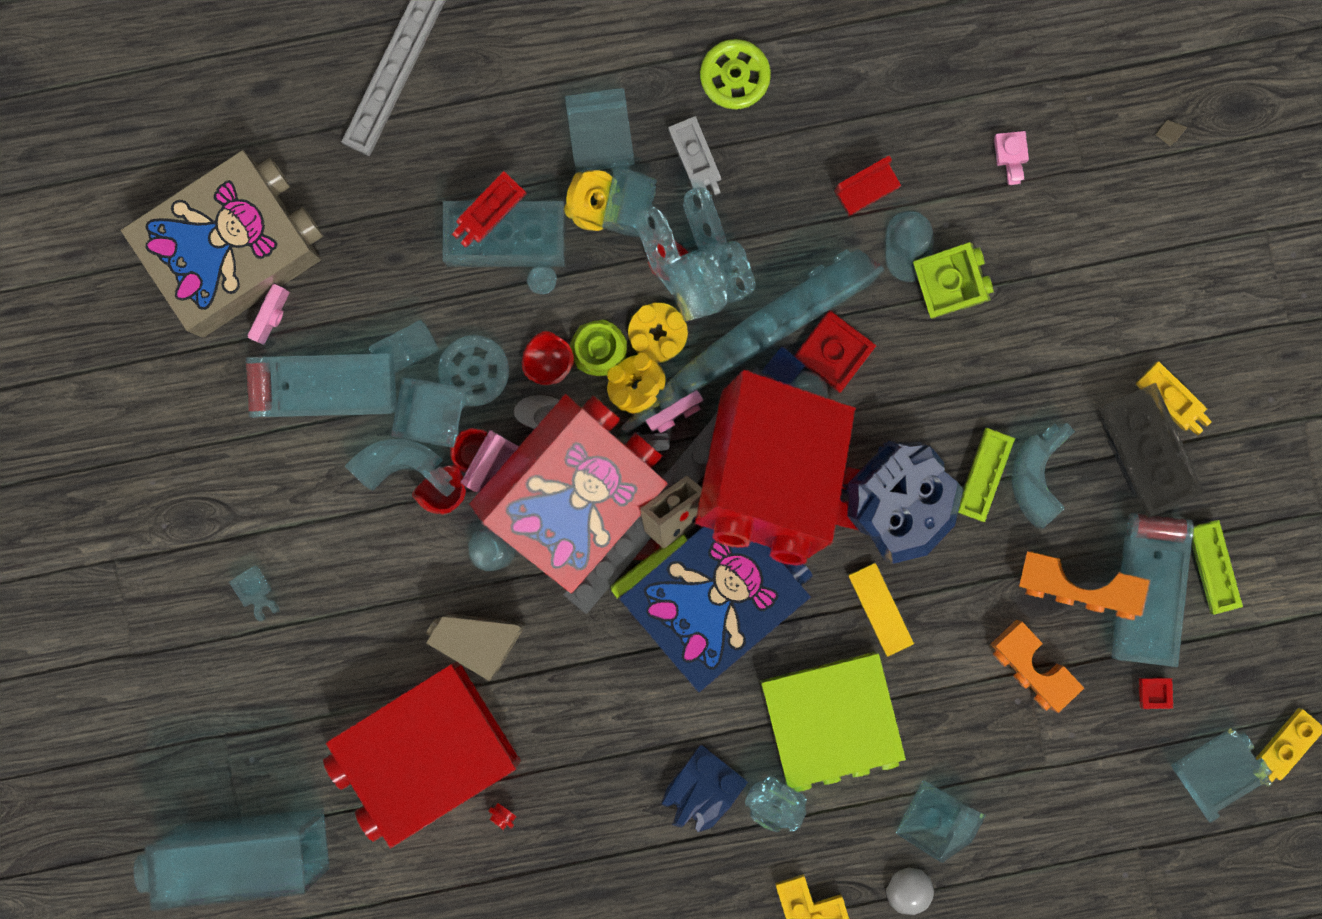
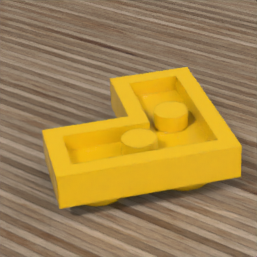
[775,874,849,919]

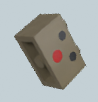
[640,475,702,548]

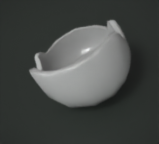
[886,867,934,915]

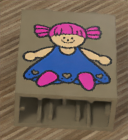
[121,150,323,338]

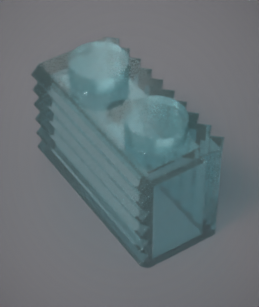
[602,169,657,237]

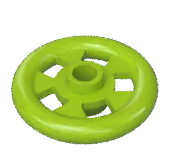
[700,39,771,109]

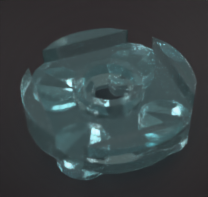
[745,776,807,832]

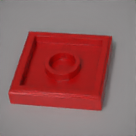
[793,310,877,393]

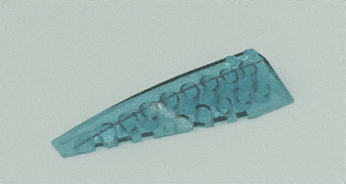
[618,249,884,437]

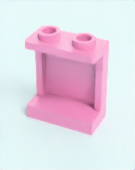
[460,431,519,493]

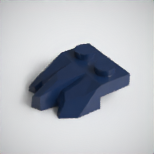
[661,745,748,832]

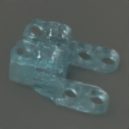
[635,187,756,321]

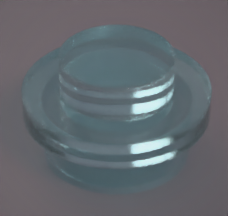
[527,265,557,294]

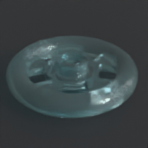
[438,335,509,406]

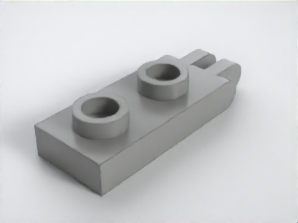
[668,116,721,200]

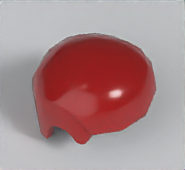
[450,428,487,473]

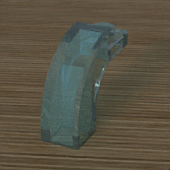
[1012,423,1075,528]
[345,439,456,497]

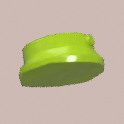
[570,320,627,376]

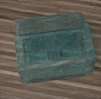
[391,378,465,448]

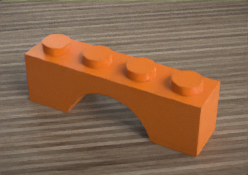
[1019,551,1151,620]

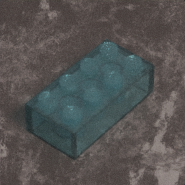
[443,201,566,267]

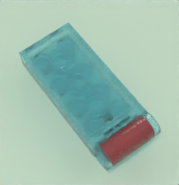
[246,353,397,418]
[1112,513,1194,667]

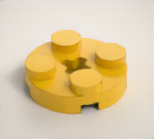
[564,170,621,231]
[628,303,688,363]
[607,353,666,414]

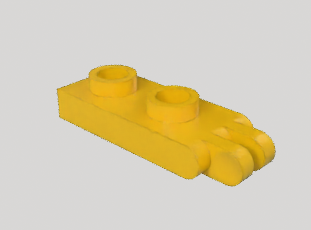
[1135,362,1211,435]
[1253,708,1322,785]

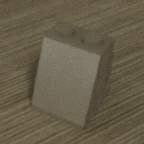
[426,614,526,681]

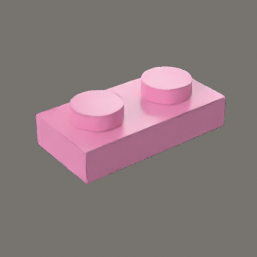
[646,390,703,433]

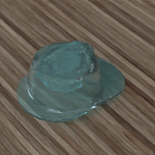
[886,211,934,282]

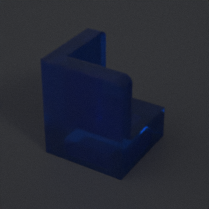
[762,347,805,385]

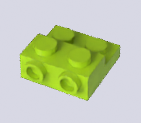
[913,242,994,319]

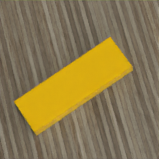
[848,563,914,657]

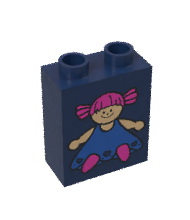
[619,526,813,693]

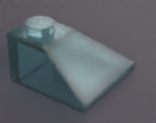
[896,780,986,863]

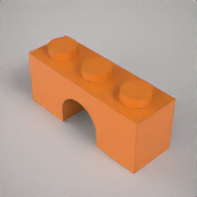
[990,620,1084,713]

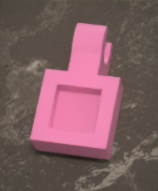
[994,131,1029,185]

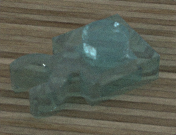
[229,565,279,622]

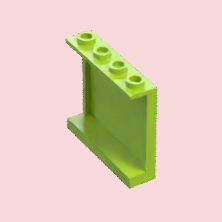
[760,652,906,792]

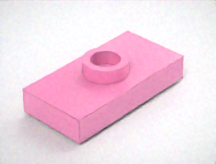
[247,284,290,345]

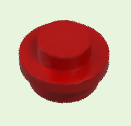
[488,803,516,830]

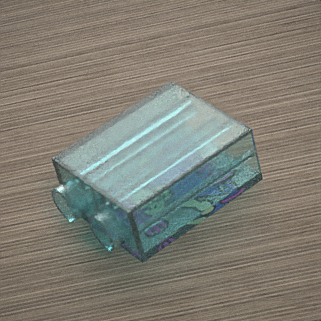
[134,809,330,911]

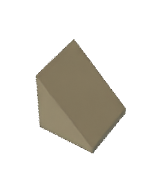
[1156,120,1187,146]

